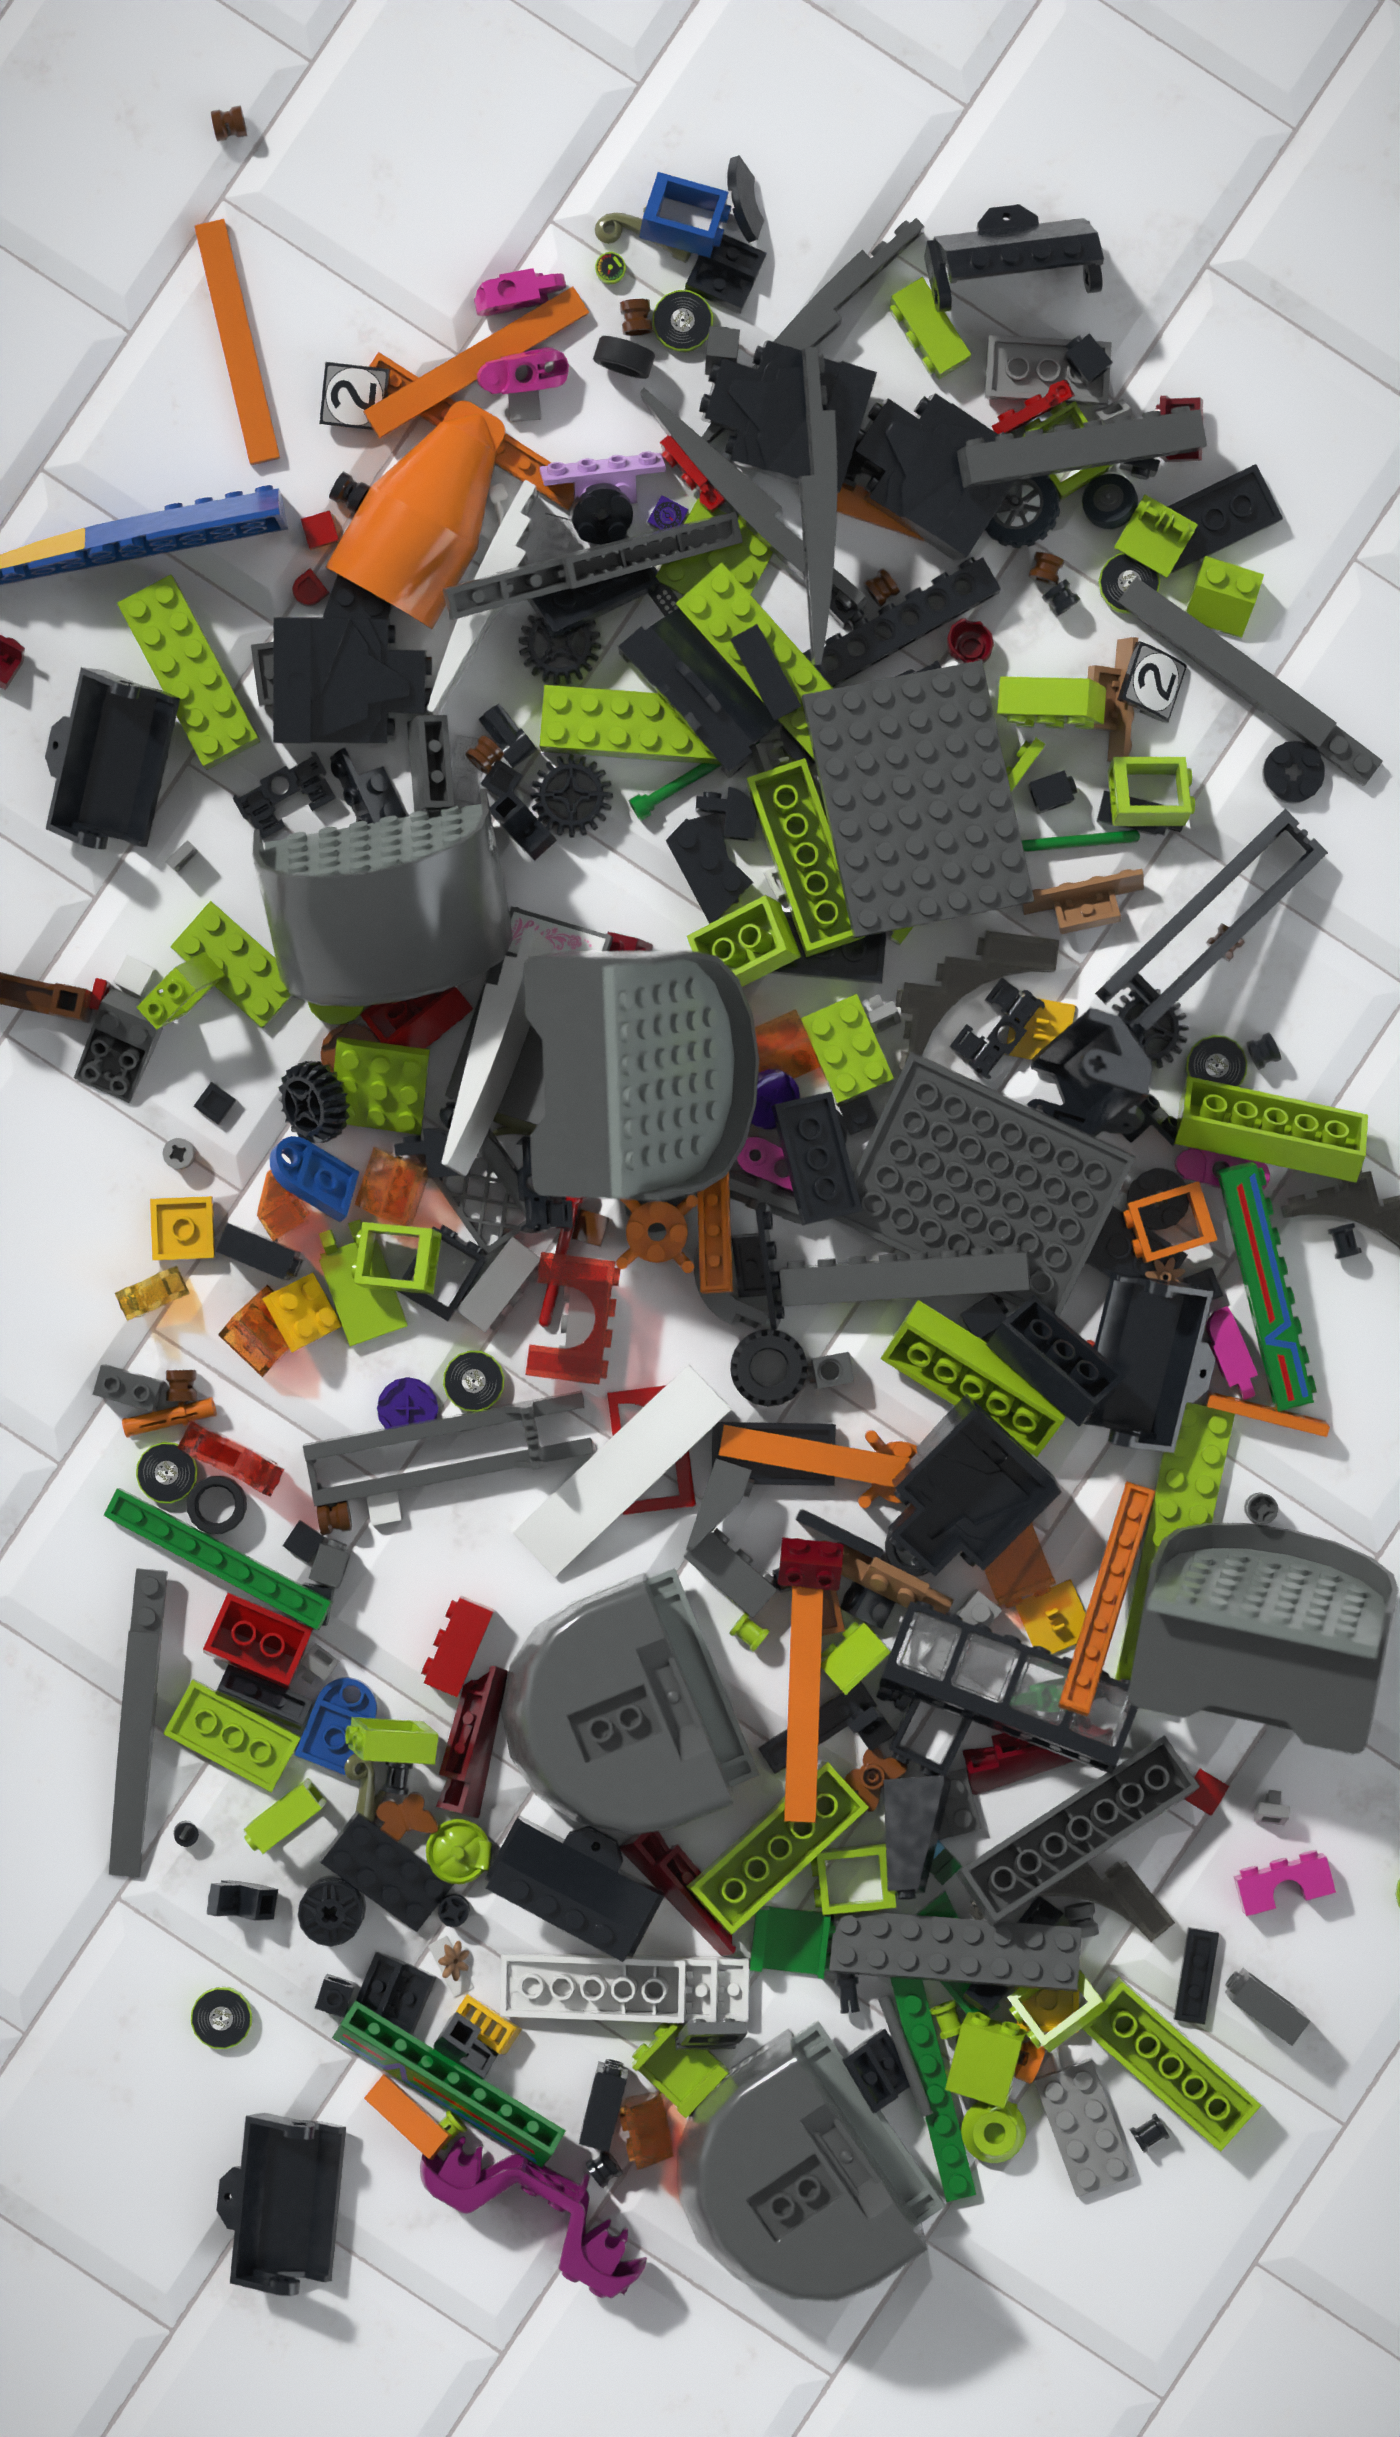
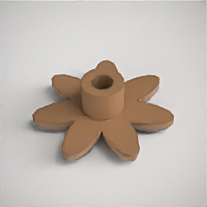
[1145,1257,1185,1282]
[438,1941,470,1981]

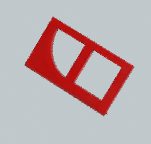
[607,1385,696,1515]

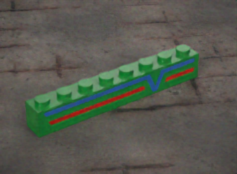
[1216,1161,1317,1412]
[332,2000,566,2168]

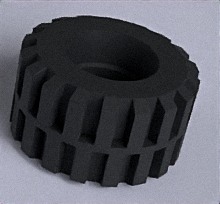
[730,1329,808,1407]

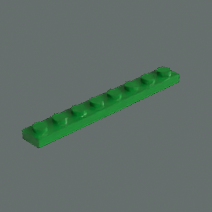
[103,1488,333,1630]
[890,1977,976,2202]

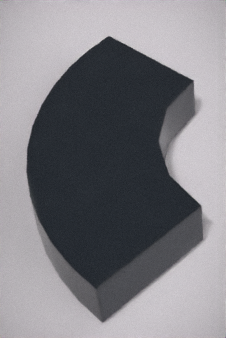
[727,155,764,243]

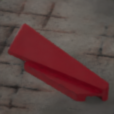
[436,1665,508,1818]
[962,1715,1115,1795]
[620,1831,736,1956]

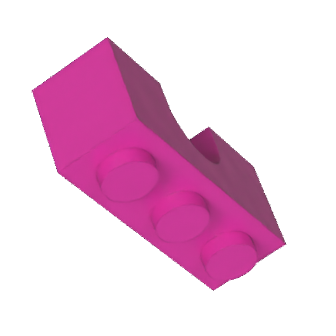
[1233,1850,1336,1916]

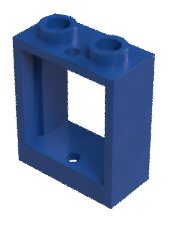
[639,172,732,258]

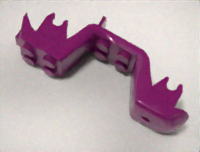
[420,2136,647,2298]

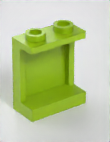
[945,2012,1027,2108]
[632,2023,728,2118]

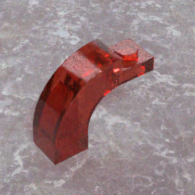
[177,1420,284,1497]

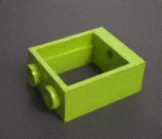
[1022,401,1113,501]
[1107,757,1195,826]
[136,952,225,1030]
[352,1222,442,1294]
[345,1717,439,1765]
[244,1778,327,1854]
[811,1843,897,1915]
[1007,1969,1109,2053]

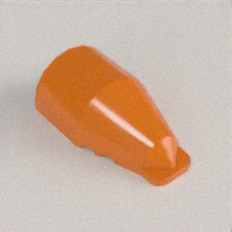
[325,400,506,629]

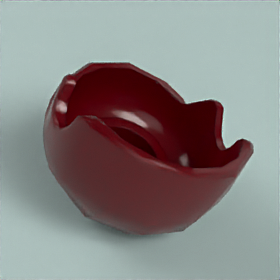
[947,618,994,664]

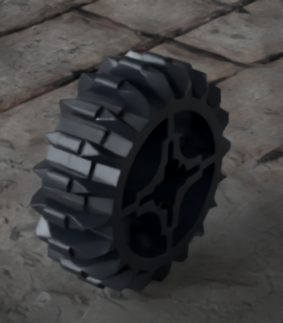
[518,615,601,686]
[530,754,613,838]
[1111,989,1189,1069]
[278,1061,350,1144]

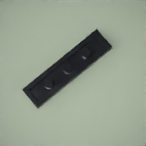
[758,1681,878,1774]

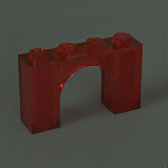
[525,1252,621,1385]

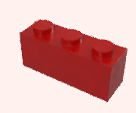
[421,1596,495,1697]

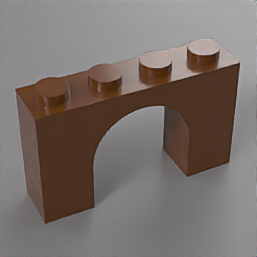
[0,972,92,1023]

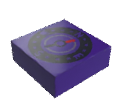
[647,495,689,530]

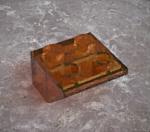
[755,1009,820,1079]
[354,1146,428,1226]
[257,1170,311,1242]
[218,1284,290,1377]
[619,2091,674,2170]

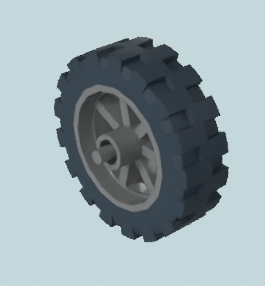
[985,475,1060,548]

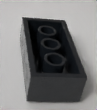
[986,1295,1127,1427]

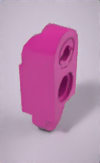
[474,268,567,316]
[477,347,569,394]
[737,1137,793,1192]
[1175,1148,1270,1190]
[1205,1306,1258,1400]

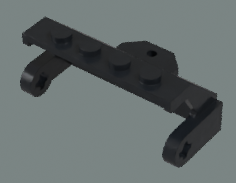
[924,204,1104,313]
[618,608,780,778]
[45,667,180,850]
[1026,1007,1153,1137]
[1083,1272,1216,1453]
[485,1815,666,1962]
[216,2113,346,2296]

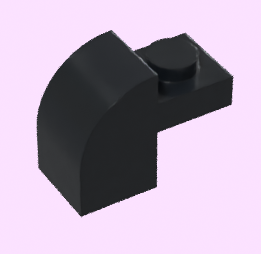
[695,787,756,842]
[490,789,557,861]
[394,1128,459,1178]
[206,1880,279,1921]
[434,2012,498,2079]

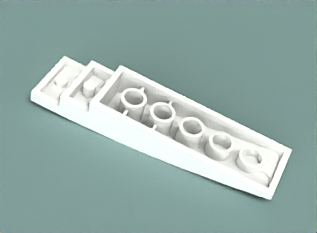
[427,480,538,715]
[441,928,553,1176]
[513,1364,731,1578]
[500,1954,750,2023]

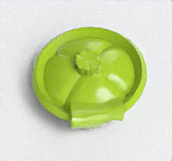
[426,1819,493,1884]
[961,2101,1026,2163]

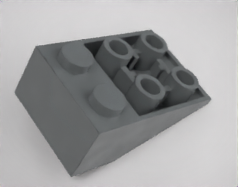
[74,988,163,1103]

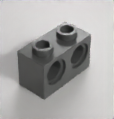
[92,1364,165,1411]

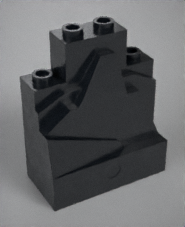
[699,340,877,493]
[852,393,1016,561]
[273,617,432,743]
[888,1394,1062,1576]

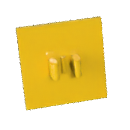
[1004,995,1076,1060]
[1014,1579,1086,1654]

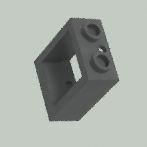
[1225,1968,1310,2046]

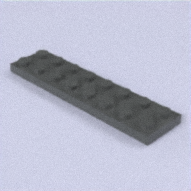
[829,1911,1082,1992]

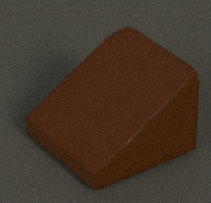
[572,1209,610,1247]

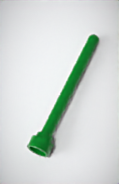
[628,740,761,821]
[1021,830,1140,852]

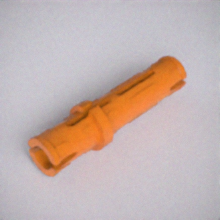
[122,1397,217,1438]

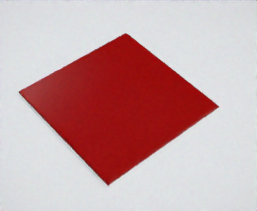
[1184,1768,1230,1816]

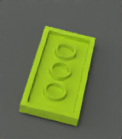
[170,901,292,1028]
[163,1679,301,1793]

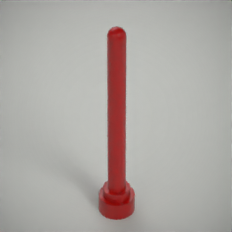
[539,1197,587,1327]

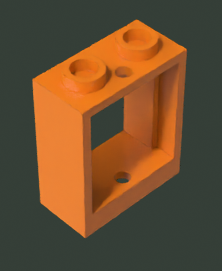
[1122,1181,1218,1263]

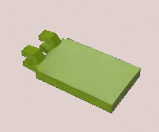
[319,1219,408,1346]

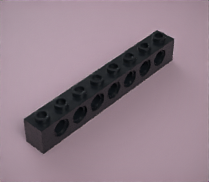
[803,557,1001,688]

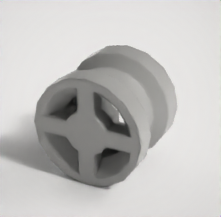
[163,1138,196,1169]

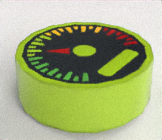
[595,252,626,284]

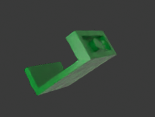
[750,1906,835,1979]

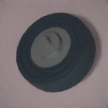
[1082,474,1138,529]

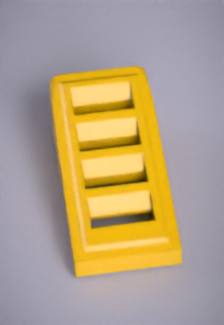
[455,1994,522,2055]

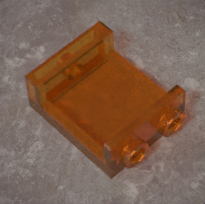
[984,1522,1056,1609]

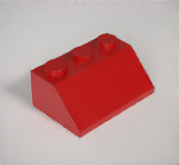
[360,986,474,1049]
[203,1593,313,1689]

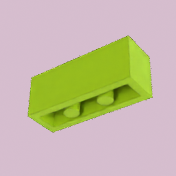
[889,276,971,380]

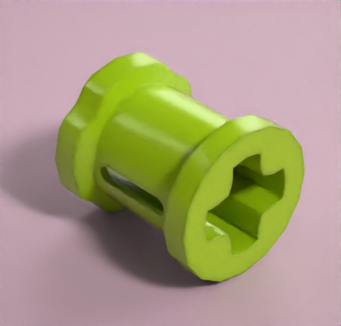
[729,1612,770,1652]
[930,2000,962,2039]
[439,2110,468,2151]

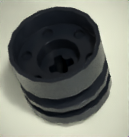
[298,1874,367,1947]

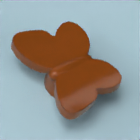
[844,1748,908,1812]
[376,1792,439,1841]

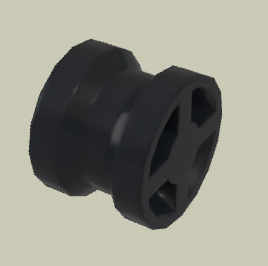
[1042,579,1081,617]
[1246,1032,1282,1070]
[438,1893,470,1927]
[585,2150,623,2188]

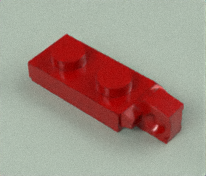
[992,380,1075,434]
[660,435,724,513]

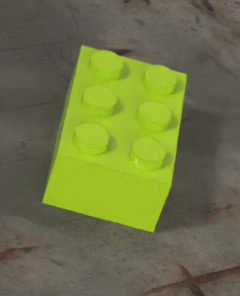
[997,676,1106,729]
[687,895,801,987]
[800,994,894,1104]

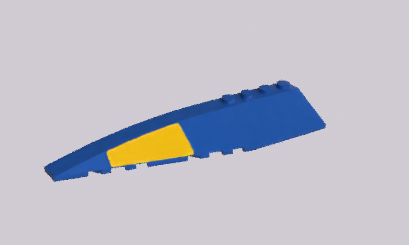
[0,485,288,585]

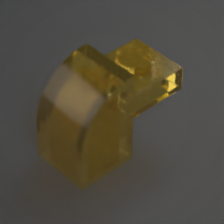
[114,1266,190,1321]

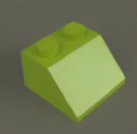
[1186,556,1264,638]
[821,1621,891,1695]

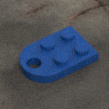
[269,1136,359,1222]
[294,1677,377,1776]

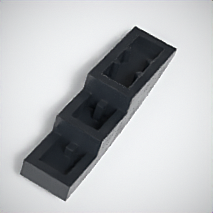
[963,1895,1064,2016]

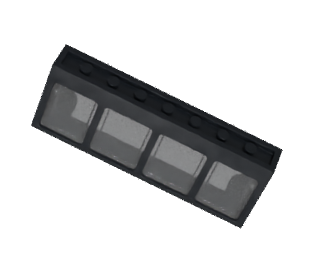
[879,1601,1138,1774]

